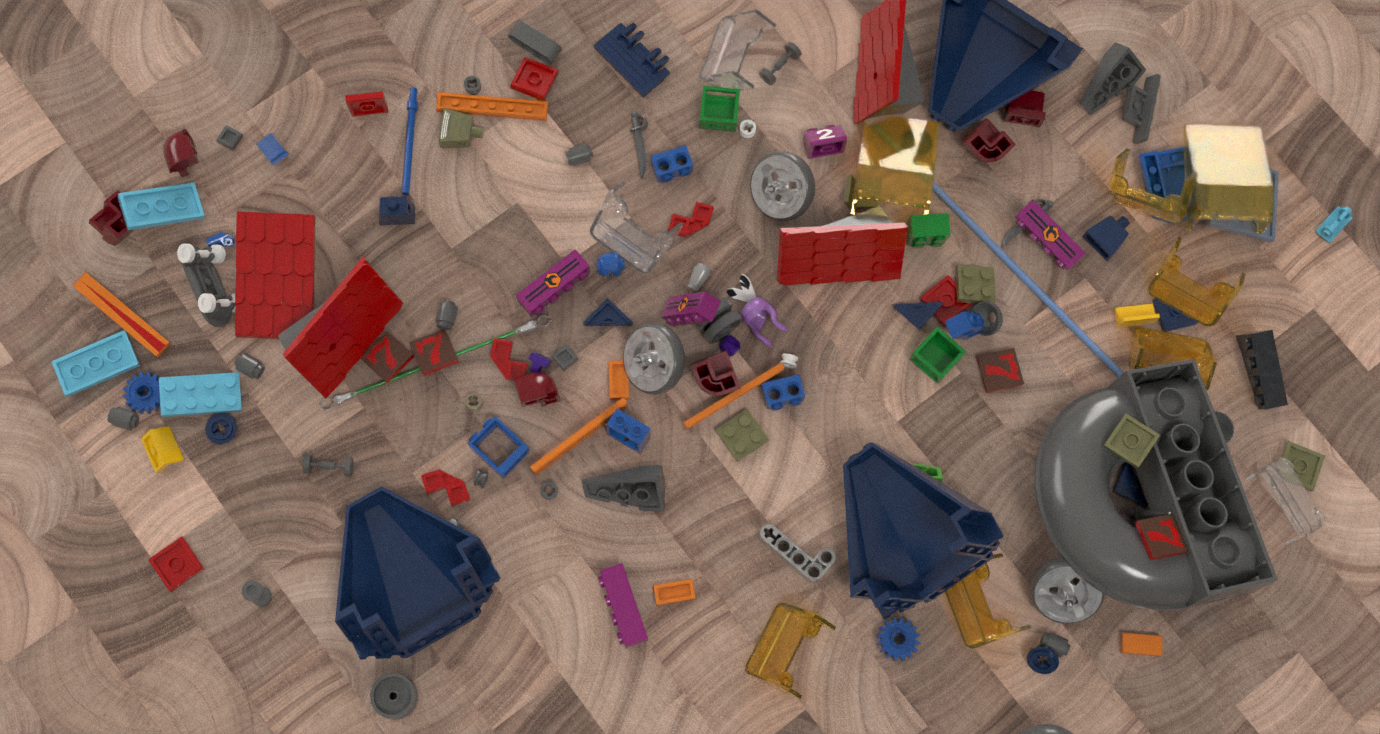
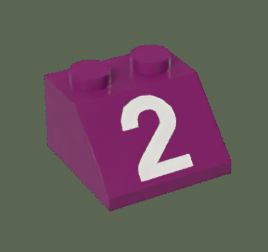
[803,125,847,159]

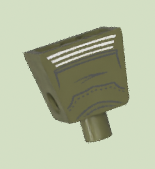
[438,108,484,148]

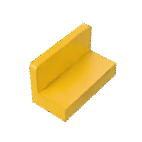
[1114,304,1160,328]
[140,426,184,473]

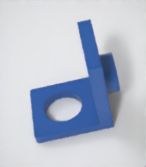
[256,133,289,165]

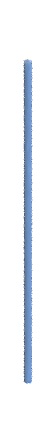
[872,125,1124,378]

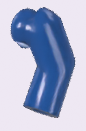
[205,232,235,247]

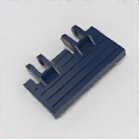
[594,23,670,98]

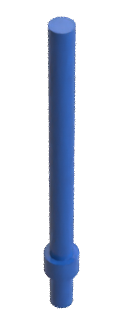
[402,87,418,195]

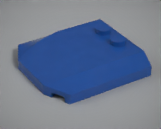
[1138,141,1214,224]

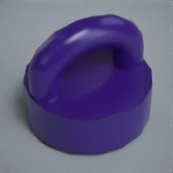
[719,335,741,356]

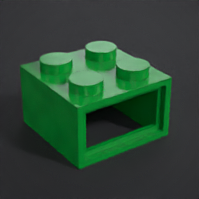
[699,86,740,132]
[906,213,951,248]
[909,326,966,384]

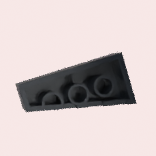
[1236,330,1288,410]

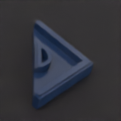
[583,298,633,326]
[1152,298,1198,333]
[893,302,943,330]
[1112,462,1148,508]

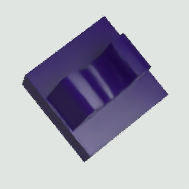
[529,352,552,373]

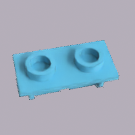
[1315,206,1352,243]

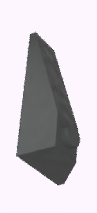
[1080,42,1146,115]
[582,465,665,511]

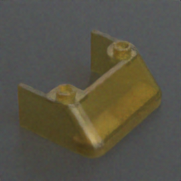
[1109,148,1198,223]
[1148,237,1246,326]
[1128,327,1217,390]
[945,553,1032,649]
[745,603,836,699]

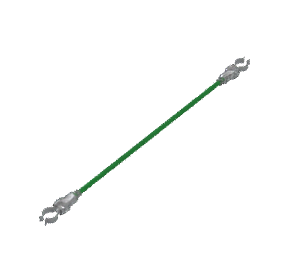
[318,315,552,410]

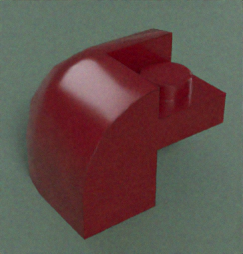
[961,118,1016,163]
[163,129,199,177]
[89,190,133,246]
[691,350,741,396]
[514,373,561,407]

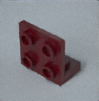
[1004,91,1046,127]

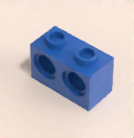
[651,145,693,183]
[945,311,986,340]
[761,375,805,411]

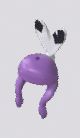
[727,274,788,348]

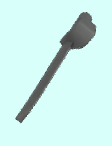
[630,111,648,178]
[1001,199,1053,248]
[1126,506,1172,526]

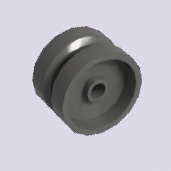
[695,297,743,344]
[370,673,418,720]

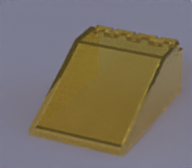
[851,116,939,214]
[1184,125,1274,234]

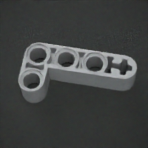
[759,524,836,583]

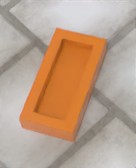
[608,360,629,400]
[653,579,696,606]
[1121,633,1162,656]

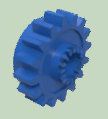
[123,371,160,415]
[876,617,921,662]

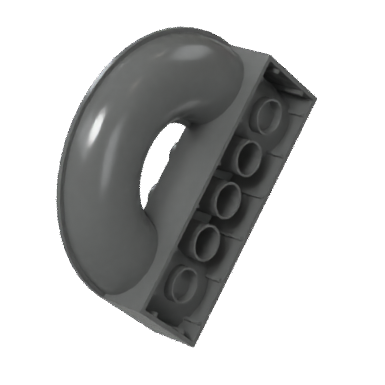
[1034,359,1278,610]

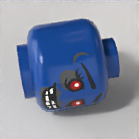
[597,252,625,278]

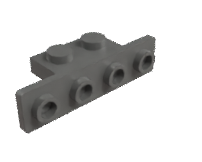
[1122,74,1161,144]

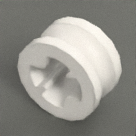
[739,120,756,138]
[780,353,798,368]

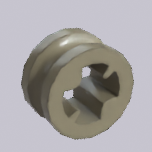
[465,393,483,412]

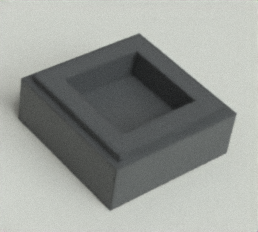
[216,125,243,151]
[551,344,578,372]

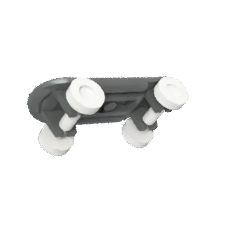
[177,244,236,328]

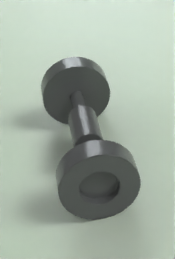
[759,42,802,85]
[303,454,354,477]
[242,580,272,607]

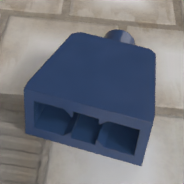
[379,196,415,225]
[1082,216,1130,261]

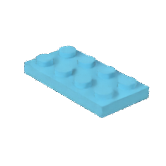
[118,183,205,230]
[51,330,140,397]
[159,372,242,417]

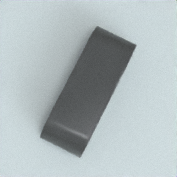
[508,21,562,65]

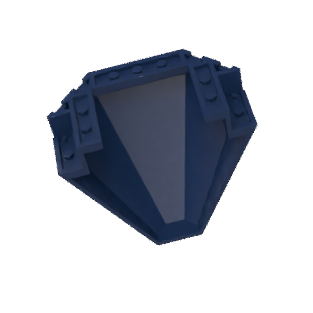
[928,0,1083,133]
[843,442,1004,619]
[335,486,501,660]

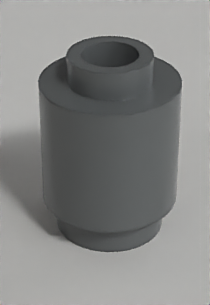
[565,143,593,166]
[436,300,458,330]
[234,353,265,379]
[107,407,139,431]
[1039,632,1070,658]

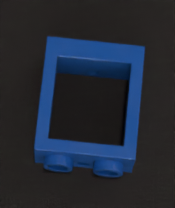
[606,408,650,454]
[468,416,530,479]

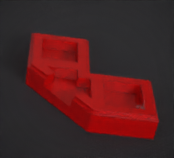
[668,202,714,238]
[490,338,529,381]
[421,469,471,507]

